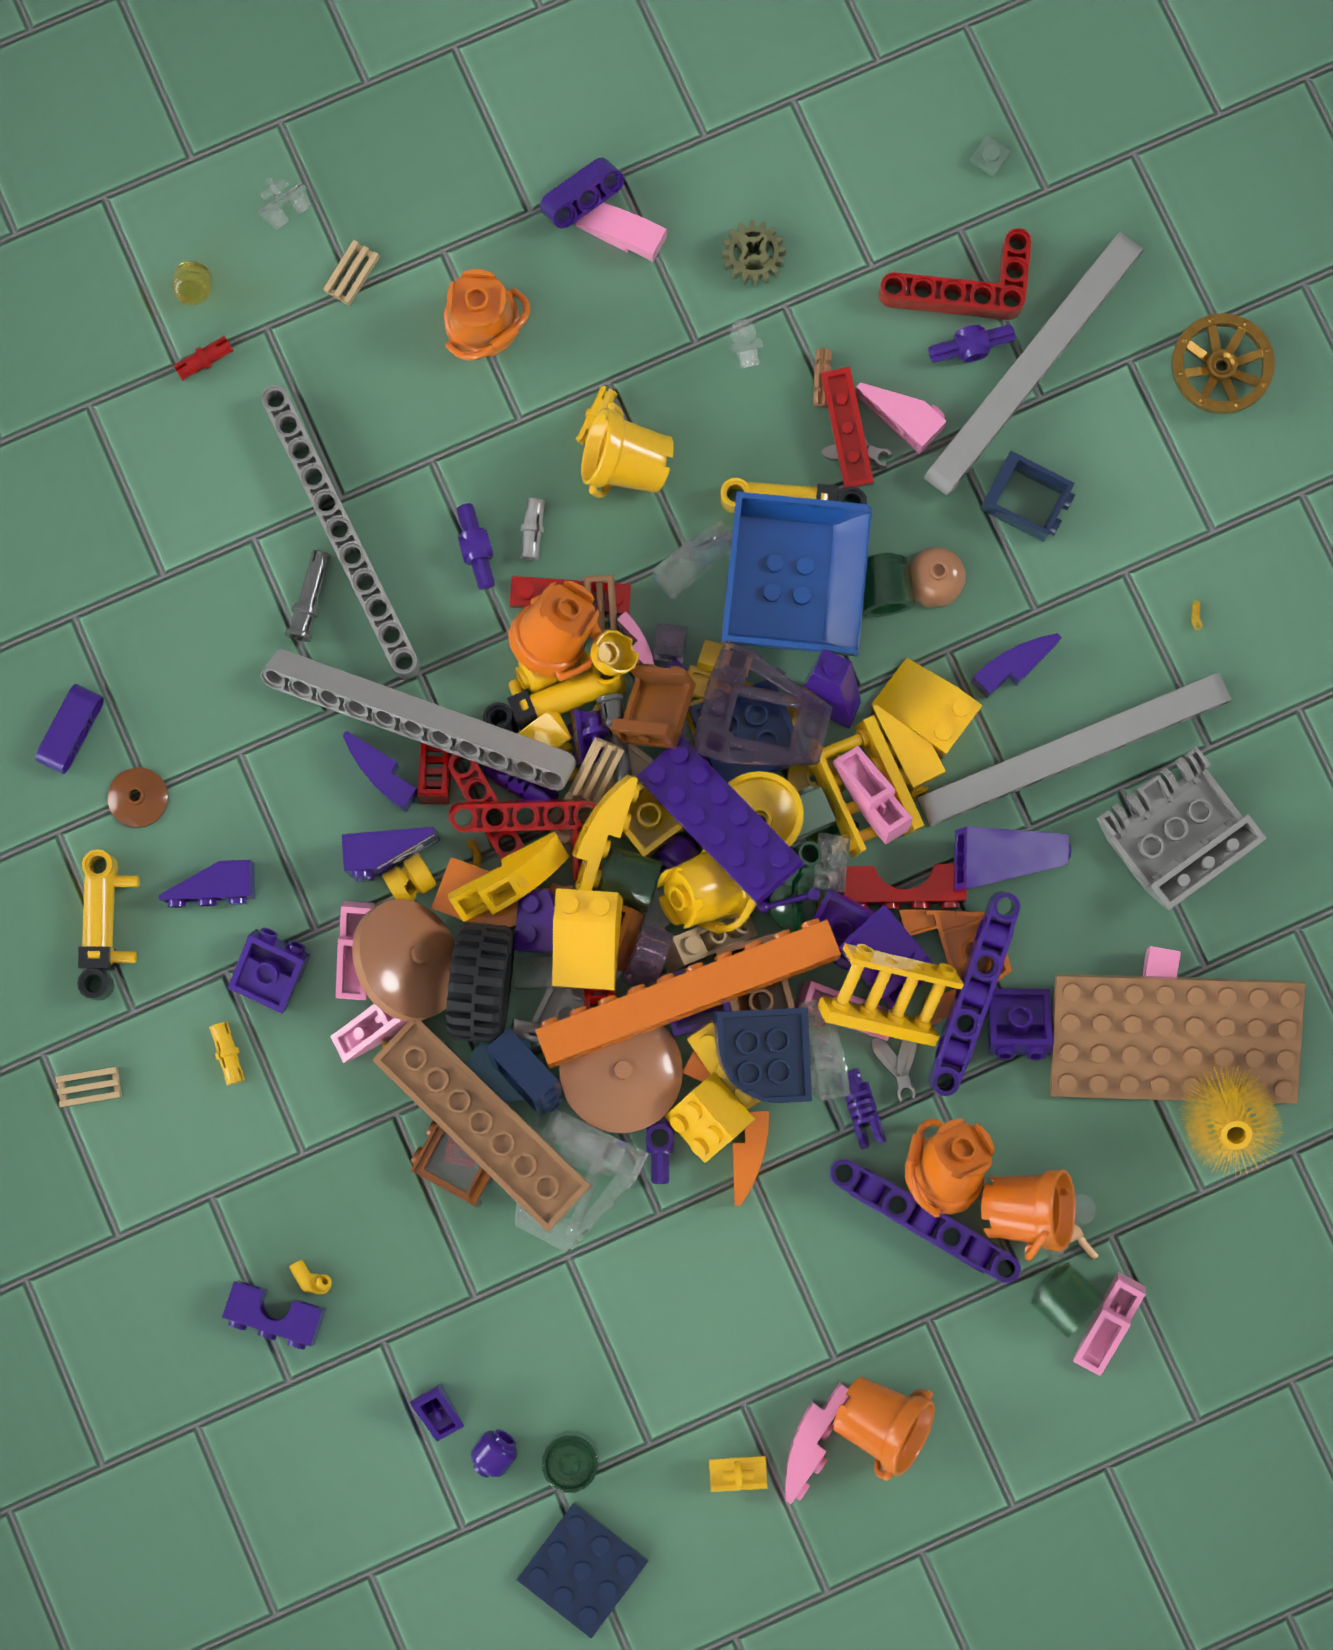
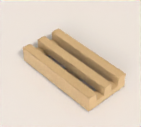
[323,240,380,306]
[569,737,624,803]
[55,1067,122,1108]

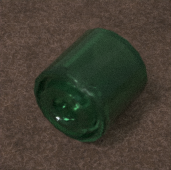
[862,553,915,617]
[598,848,664,914]
[1030,1262,1105,1338]
[542,1431,600,1493]

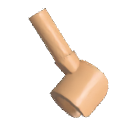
[1070,1224,1099,1260]

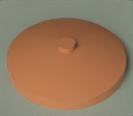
[352,899,455,1021]
[559,1026,683,1133]

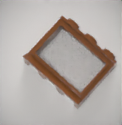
[410,1120,494,1207]

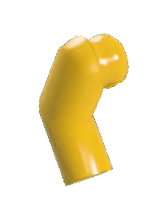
[289,1259,332,1295]

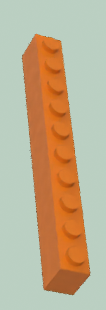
[535,918,841,1069]

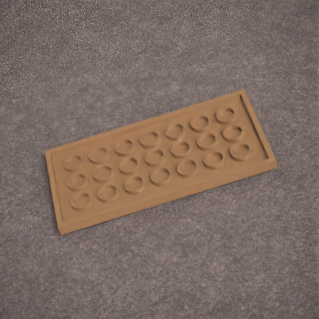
[1049,974,1305,1104]

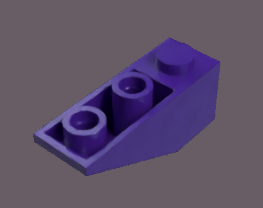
[159,860,255,908]

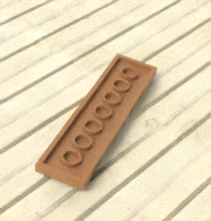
[372,1021,592,1232]

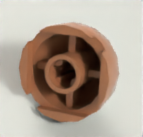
[906,547,966,608]

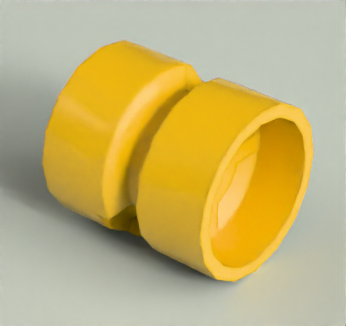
[381,853,438,901]

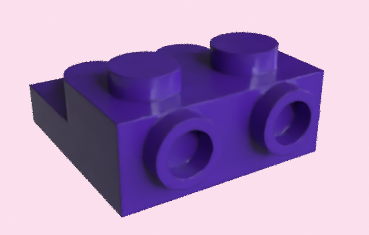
[813,888,874,970]
[228,928,311,1014]
[987,988,1053,1060]

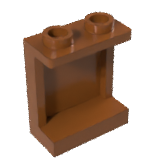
[610,664,696,749]

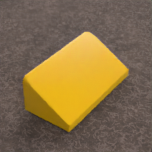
[517,711,572,748]

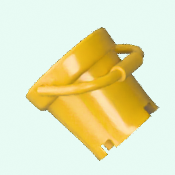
[581,402,674,498]
[657,850,756,934]

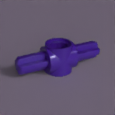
[928,325,1015,363]
[456,503,495,590]
[646,1111,674,1184]

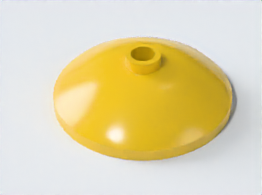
[728,771,804,847]

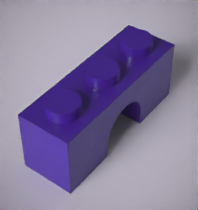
[222,1280,326,1350]

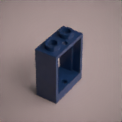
[980,451,1076,542]
[486,1028,563,1117]

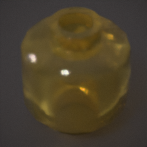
[172,261,212,305]

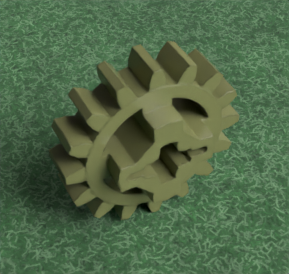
[722,220,786,286]

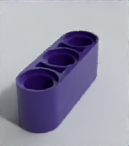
[540,158,625,229]
[35,684,104,774]

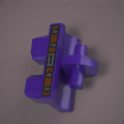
[568,710,609,765]

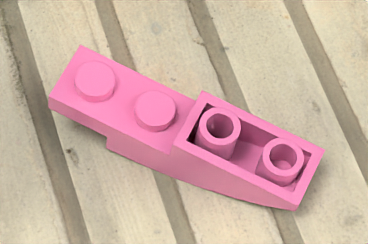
[785,1382,850,1504]

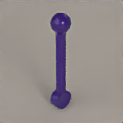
[757,888,820,914]

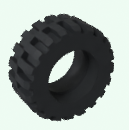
[446,922,514,1043]

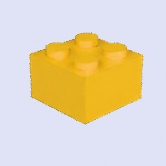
[664,1072,755,1163]

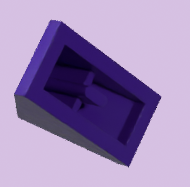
[410,1383,464,1442]

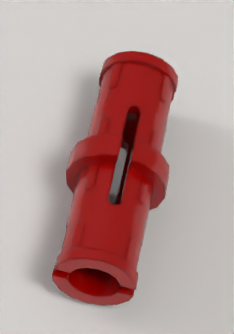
[173,335,234,381]

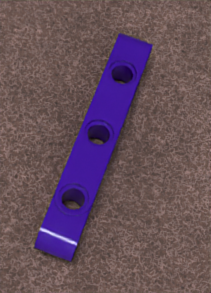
[928,891,1020,1096]
[829,1159,1021,1283]

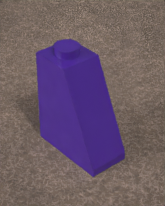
[795,649,861,729]

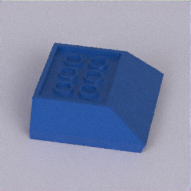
[721,491,873,657]

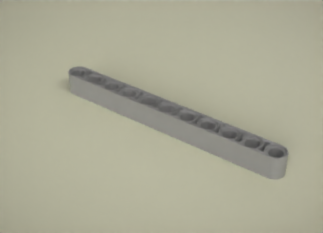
[924,231,1144,497]
[261,385,420,679]
[261,649,576,791]
[918,672,1232,827]

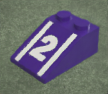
[342,827,440,882]

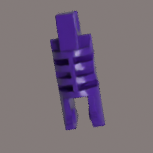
[483,766,559,800]
[843,1068,887,1150]

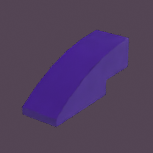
[970,633,1062,699]
[343,731,417,813]

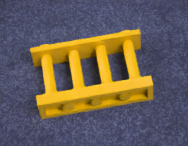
[803,715,924,858]
[817,943,964,1047]

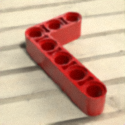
[879,228,1032,320]
[448,754,525,872]
[448,799,602,889]

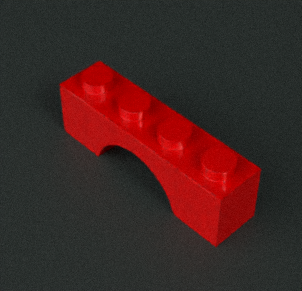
[842,864,967,910]

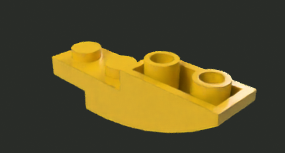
[572,775,640,891]
[448,832,569,922]

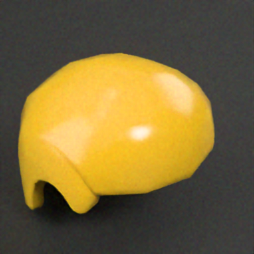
[590,630,639,676]

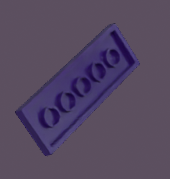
[636,737,804,906]

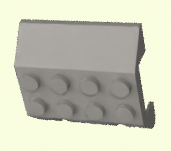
[1097,747,1267,911]

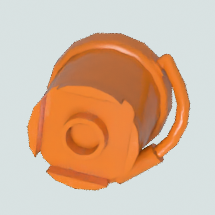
[443,269,530,360]
[508,581,602,681]
[905,1118,994,1218]
[981,1169,1076,1261]
[833,1376,935,1481]

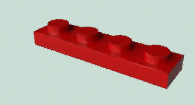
[821,366,874,488]
[509,576,631,615]

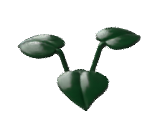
[764,820,859,933]

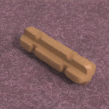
[813,348,832,407]

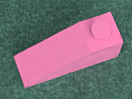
[855,382,947,454]
[330,1004,408,1063]

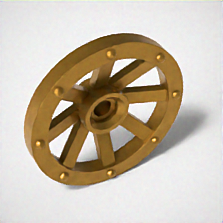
[1171,313,1275,415]

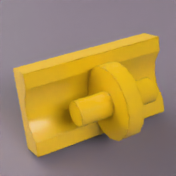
[709,1455,768,1492]

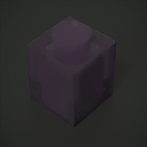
[653,623,687,663]

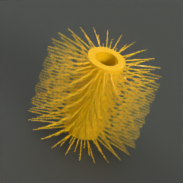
[1181,1065,1284,1178]

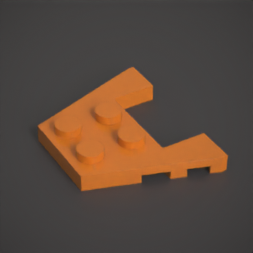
[898,909,1012,1025]

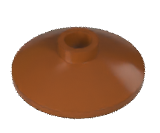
[108,768,168,828]

